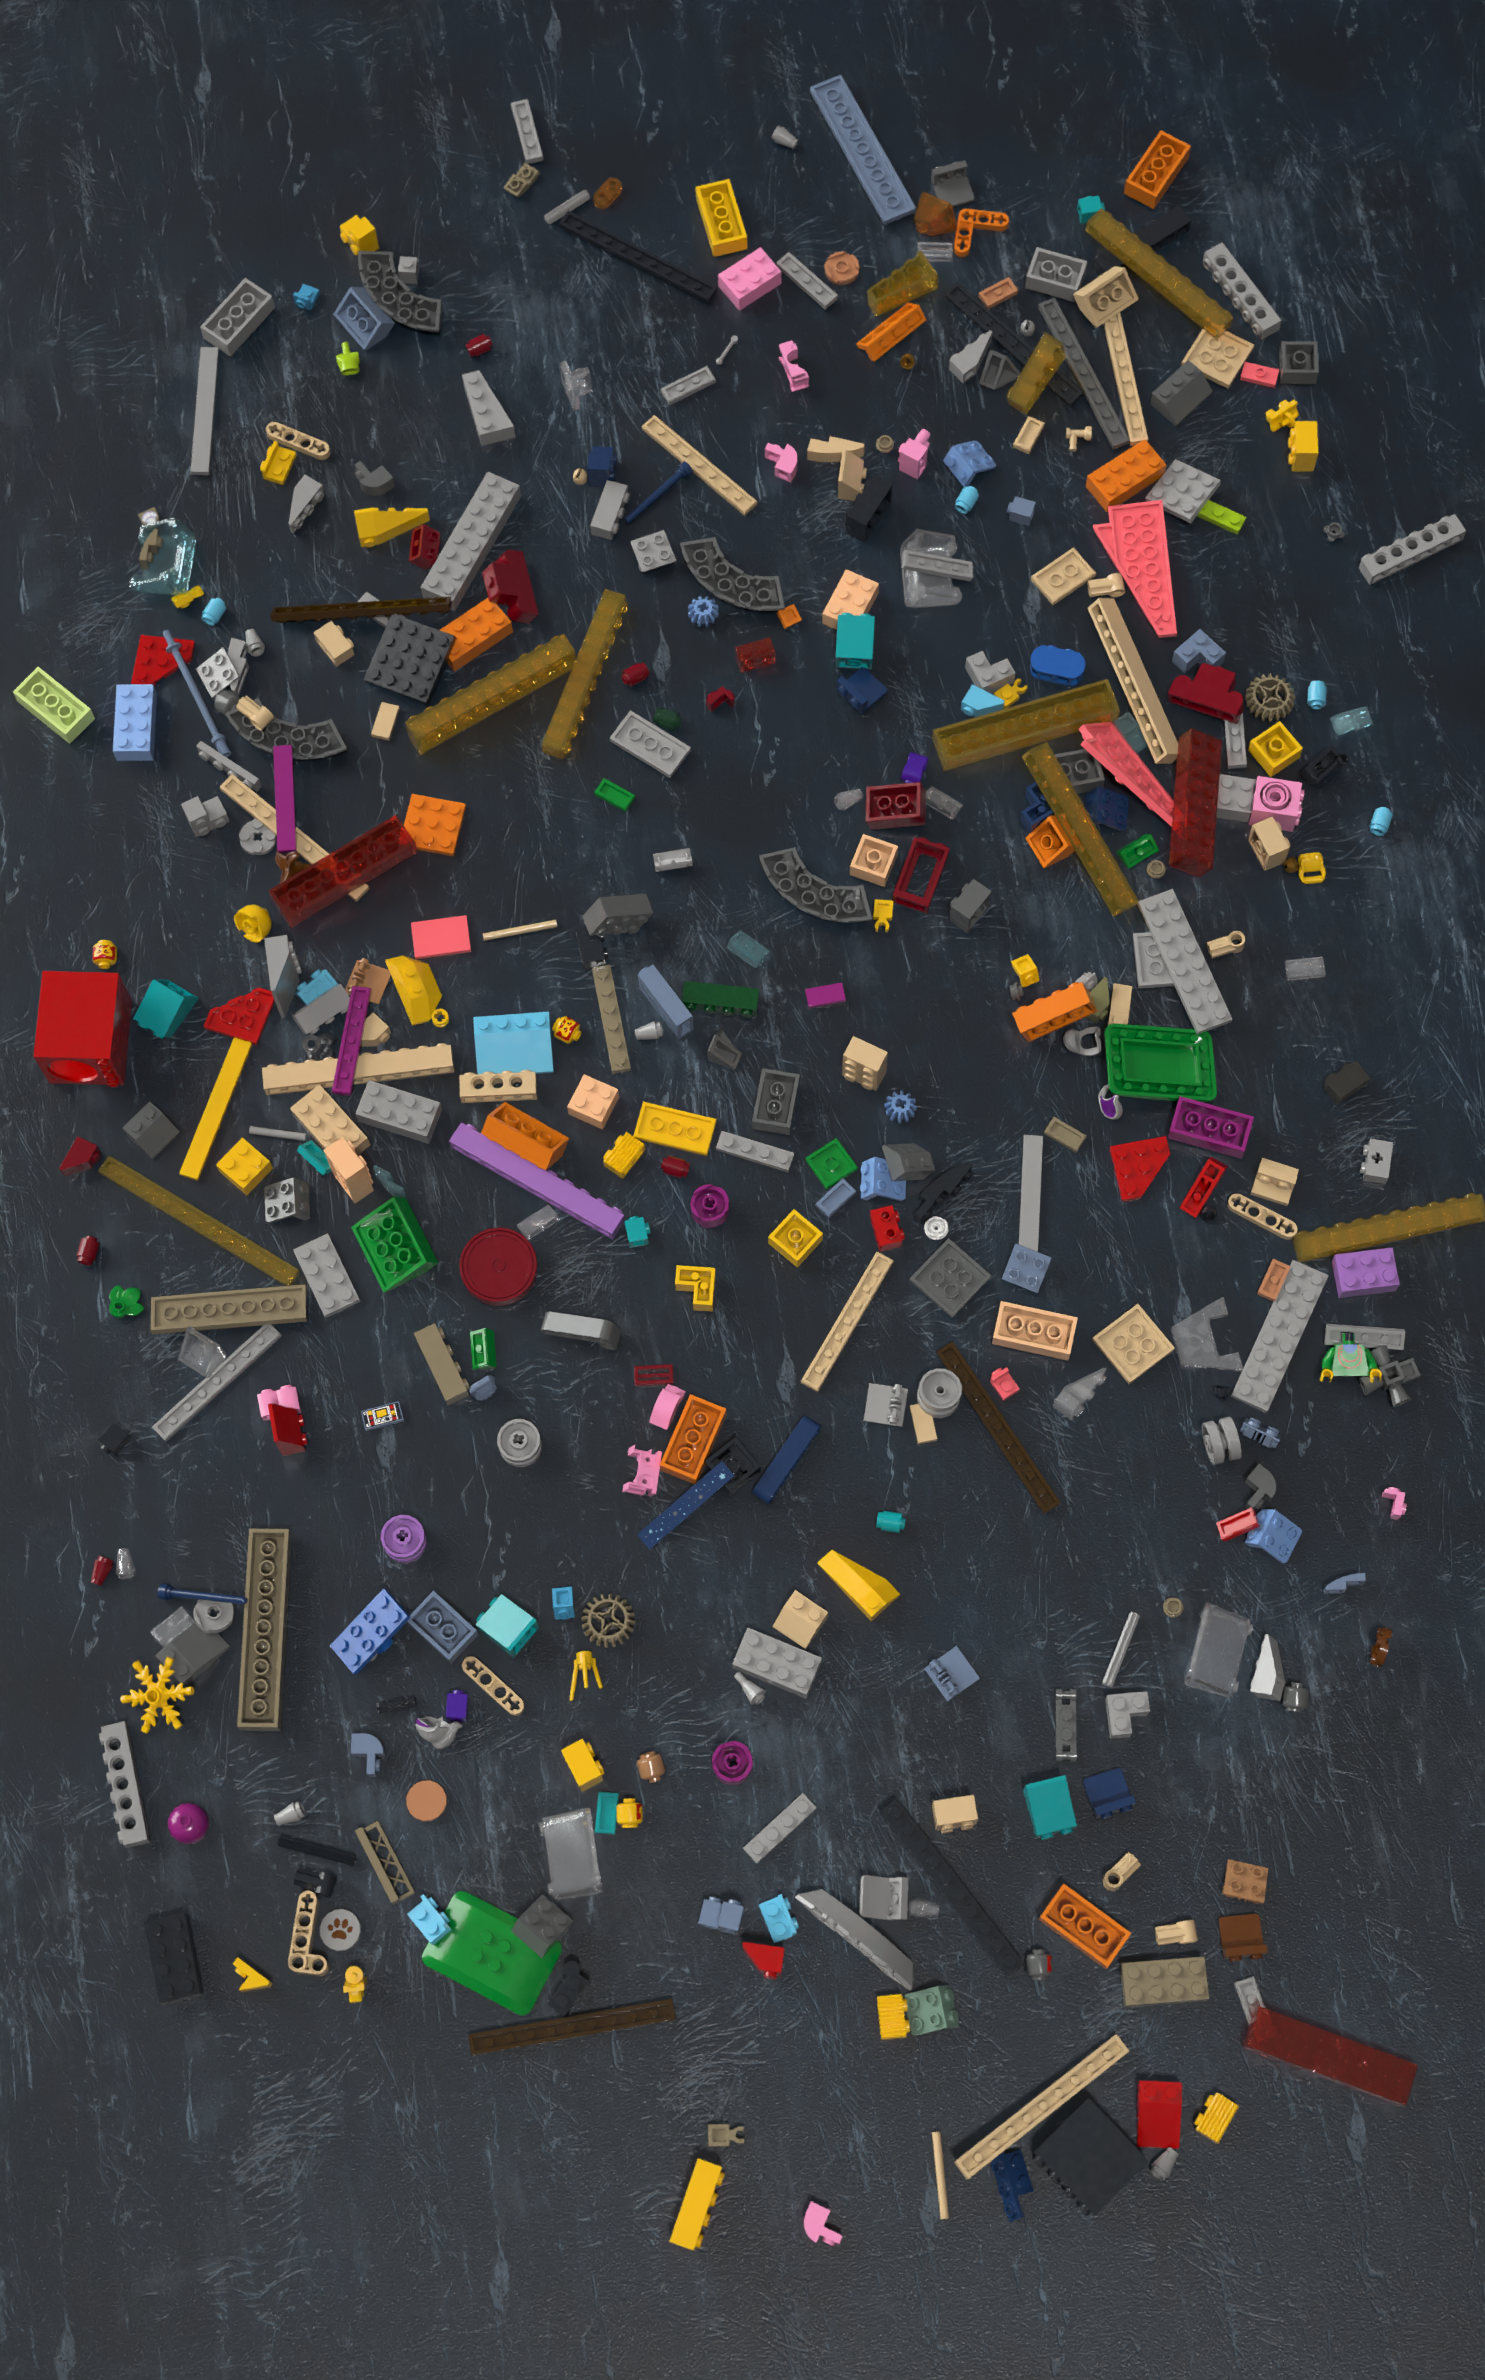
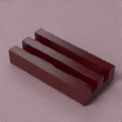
[634,1364,674,1387]

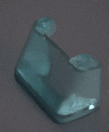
[130,517,195,595]

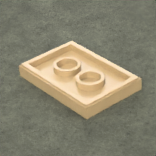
[1031,547,1096,605]

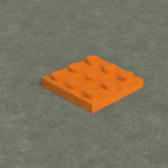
[399,794,466,856]

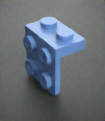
[943,441,996,487]
[860,1157,906,1201]
[1244,1509,1302,1563]

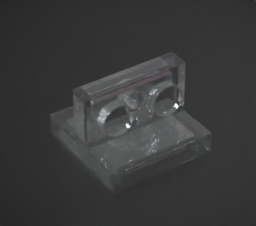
[560,361,592,411]

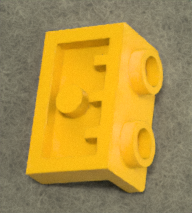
[260,441,297,485]

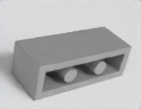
[590,480,630,540]
[291,984,350,1035]

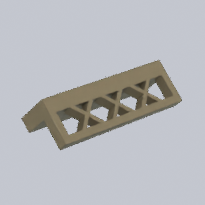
[355,1821,415,1905]

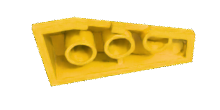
[817,1550,900,1621]

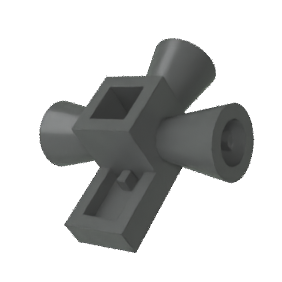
[1359,1345,1421,1407]

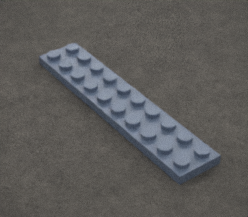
[810,75,916,225]

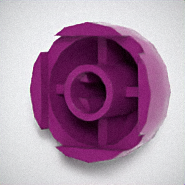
[168,1803,209,1845]

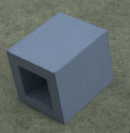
[1007,496,1036,526]

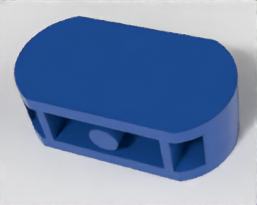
[1030,645,1085,687]

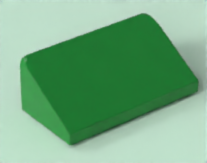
[1116,834,1159,869]
[470,1328,497,1370]

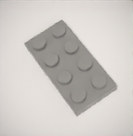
[610,710,691,778]
[293,1234,360,1318]

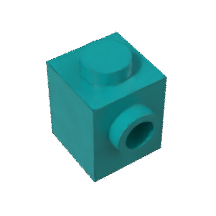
[1077,196,1105,224]
[624,1216,651,1248]

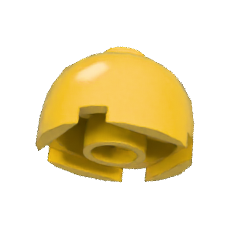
[234,904,272,943]

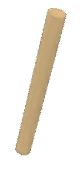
[483,920,557,941]
[932,2132,949,2219]

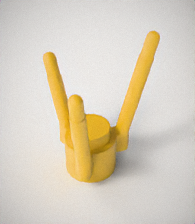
[570,1651,603,1701]

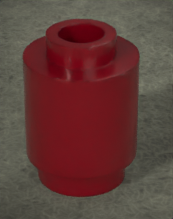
[465,334,493,357]
[621,662,650,687]
[661,1155,690,1178]
[76,1236,100,1266]

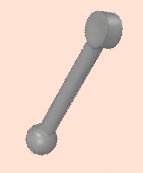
[716,335,738,365]

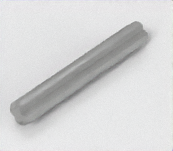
[1102,1612,1140,1687]

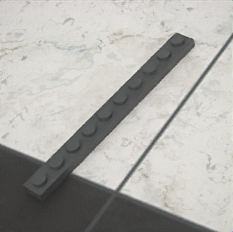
[1038,298,1130,450]

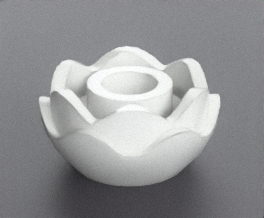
[924,1216,948,1240]

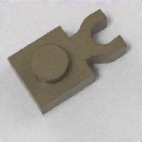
[708,2124,744,2147]

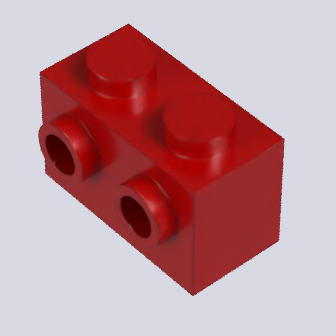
[870,1205,905,1252]

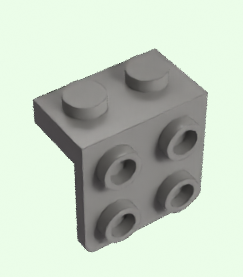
[860,1875,909,1921]

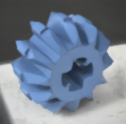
[688,596,719,627]
[884,1090,917,1123]

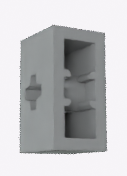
[1360,1139,1393,1184]

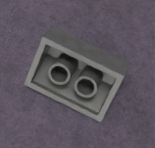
[1150,360,1213,426]

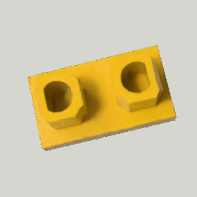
[1266,400,1299,432]
[343,1966,368,2003]

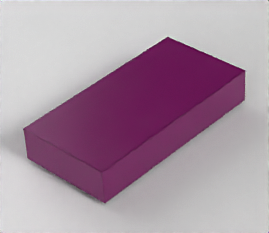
[805,982,846,1009]

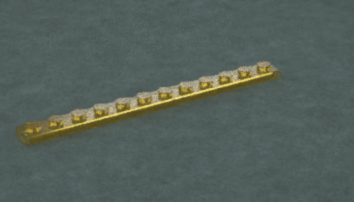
[98,1156,299,1286]

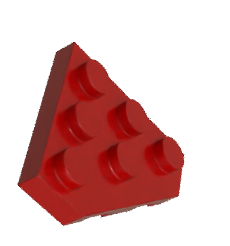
[131,635,195,686]
[203,987,275,1045]
[1109,1136,1170,1202]

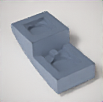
[1323,1573,1366,1594]

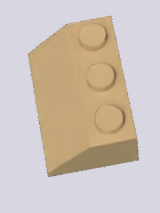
[1073,266,1138,327]

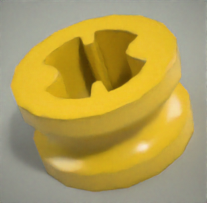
[431,1009,449,1028]

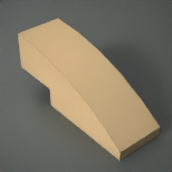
[807,436,865,462]

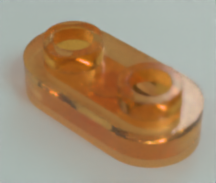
[593,178,622,209]

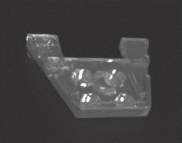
[1171,1297,1243,1371]

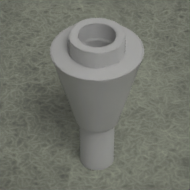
[734,1672,766,1705]

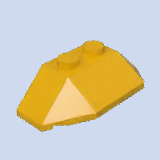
[385,956,442,1026]

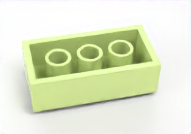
[13,667,95,744]

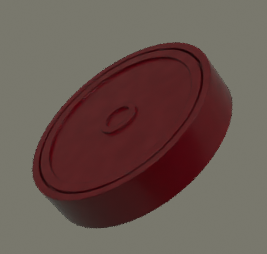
[459,1228,538,1306]

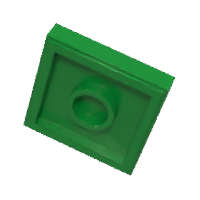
[805,1138,858,1190]

